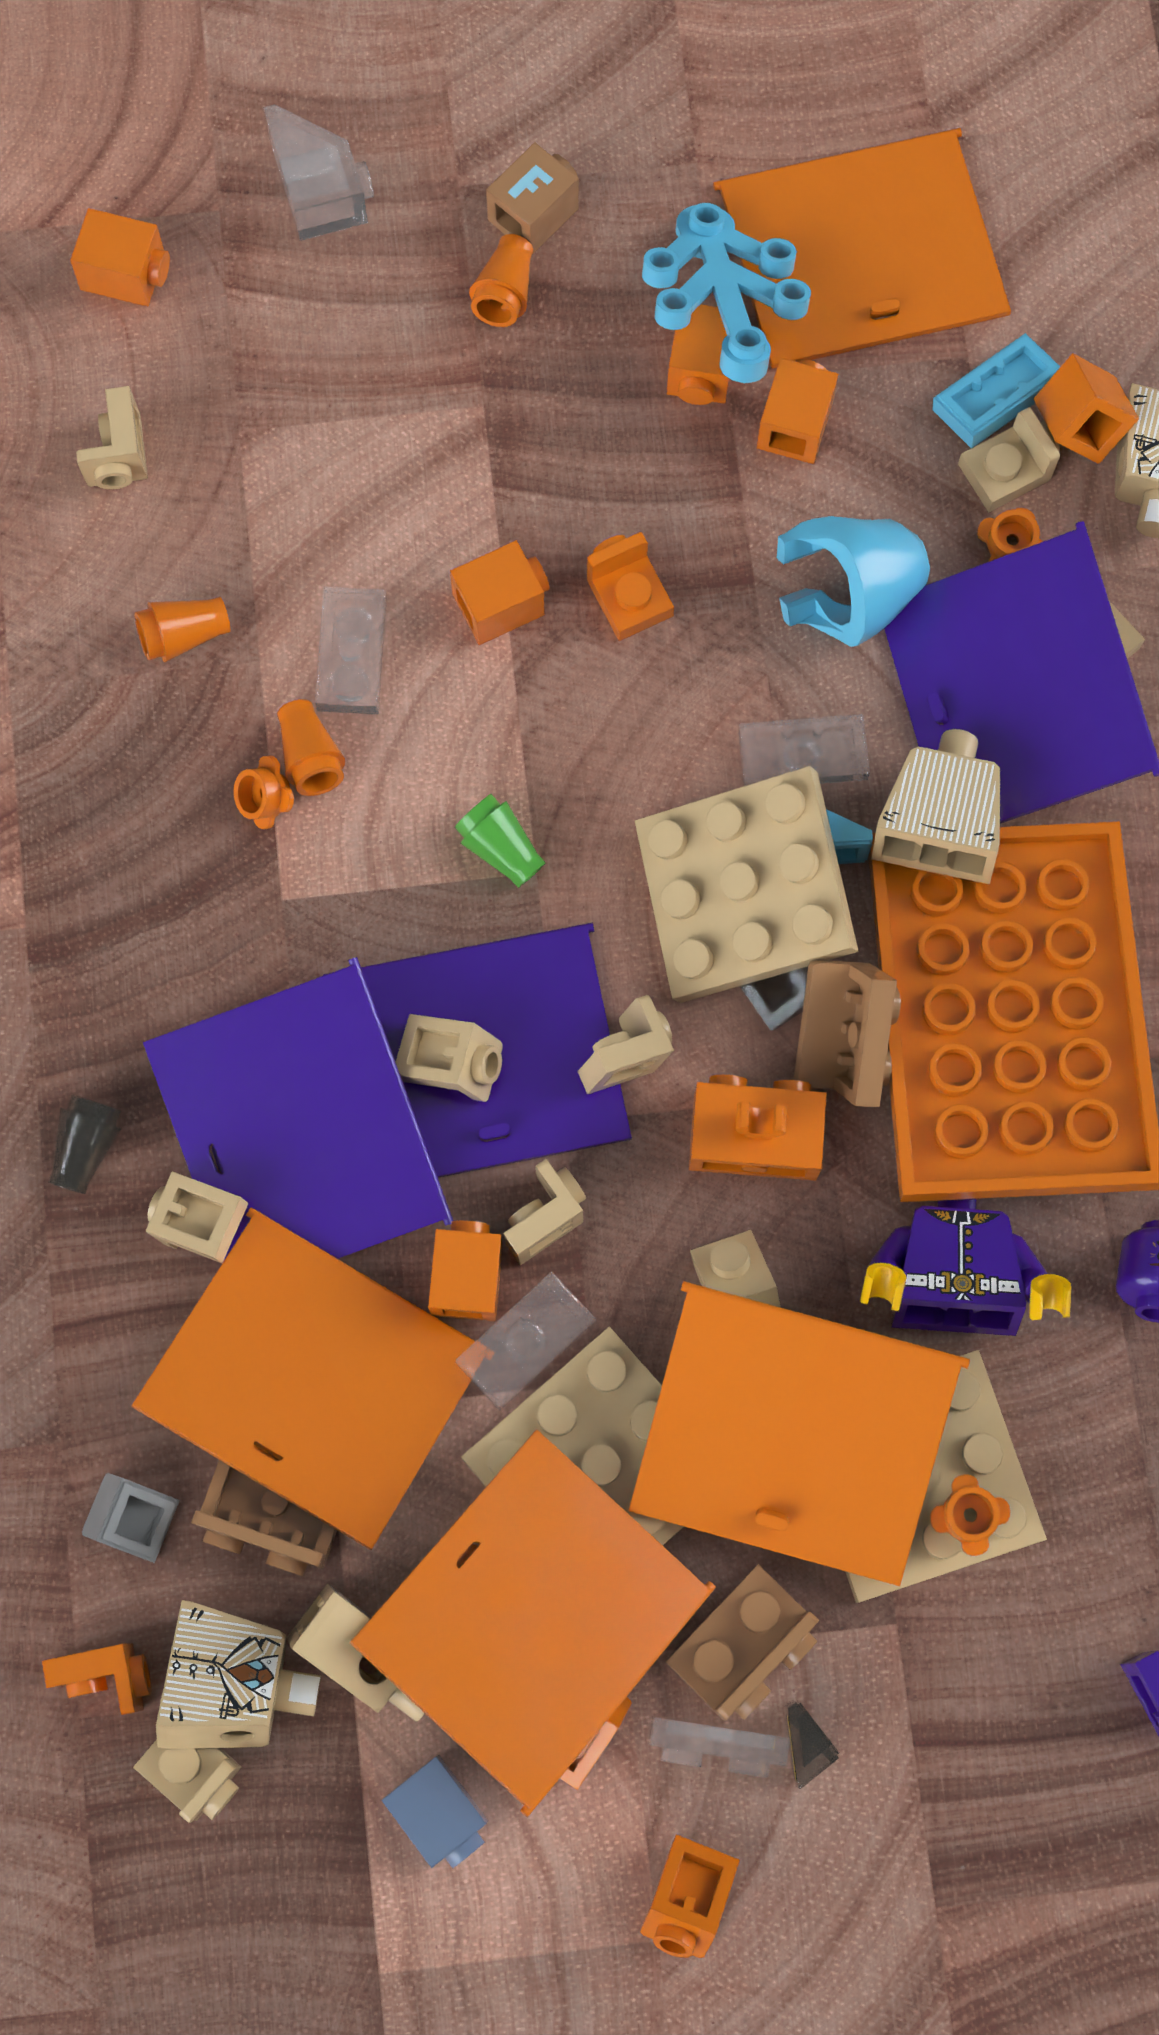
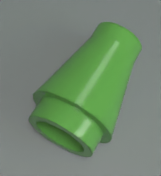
[454,794,546,888]

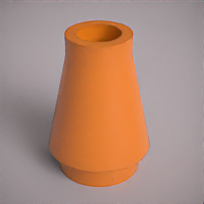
[469,234,533,327]
[134,597,230,662]
[277,699,345,796]

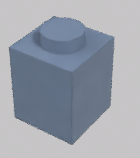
[381,1755,488,1869]

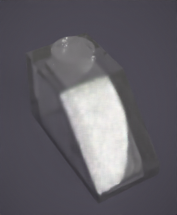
[263,104,374,241]

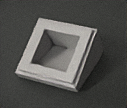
[82,1473,180,1563]

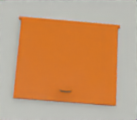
[713,128,1011,369]
[132,1207,495,1550]
[629,1281,970,1586]
[349,1430,716,1817]

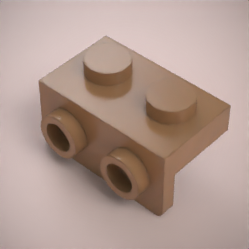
[794,960,901,1107]
[191,1460,337,1577]

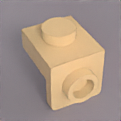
[690,1230,780,1307]

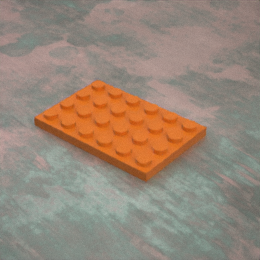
[868,821,1159,1202]

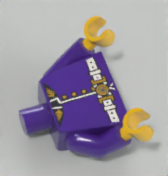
[860,1199,1071,1336]

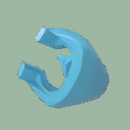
[777,516,930,647]

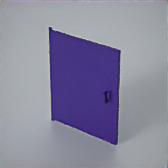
[884,521,1159,824]
[323,922,632,1178]
[143,957,453,1262]

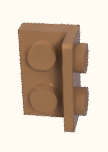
[665,1564,820,1720]

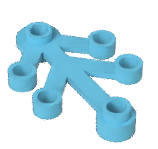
[642,203,811,383]

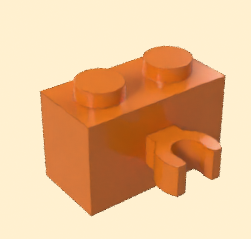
[689,1074,827,1181]

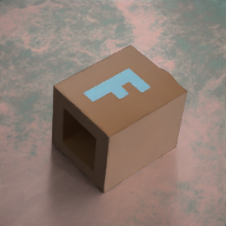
[486,142,579,255]

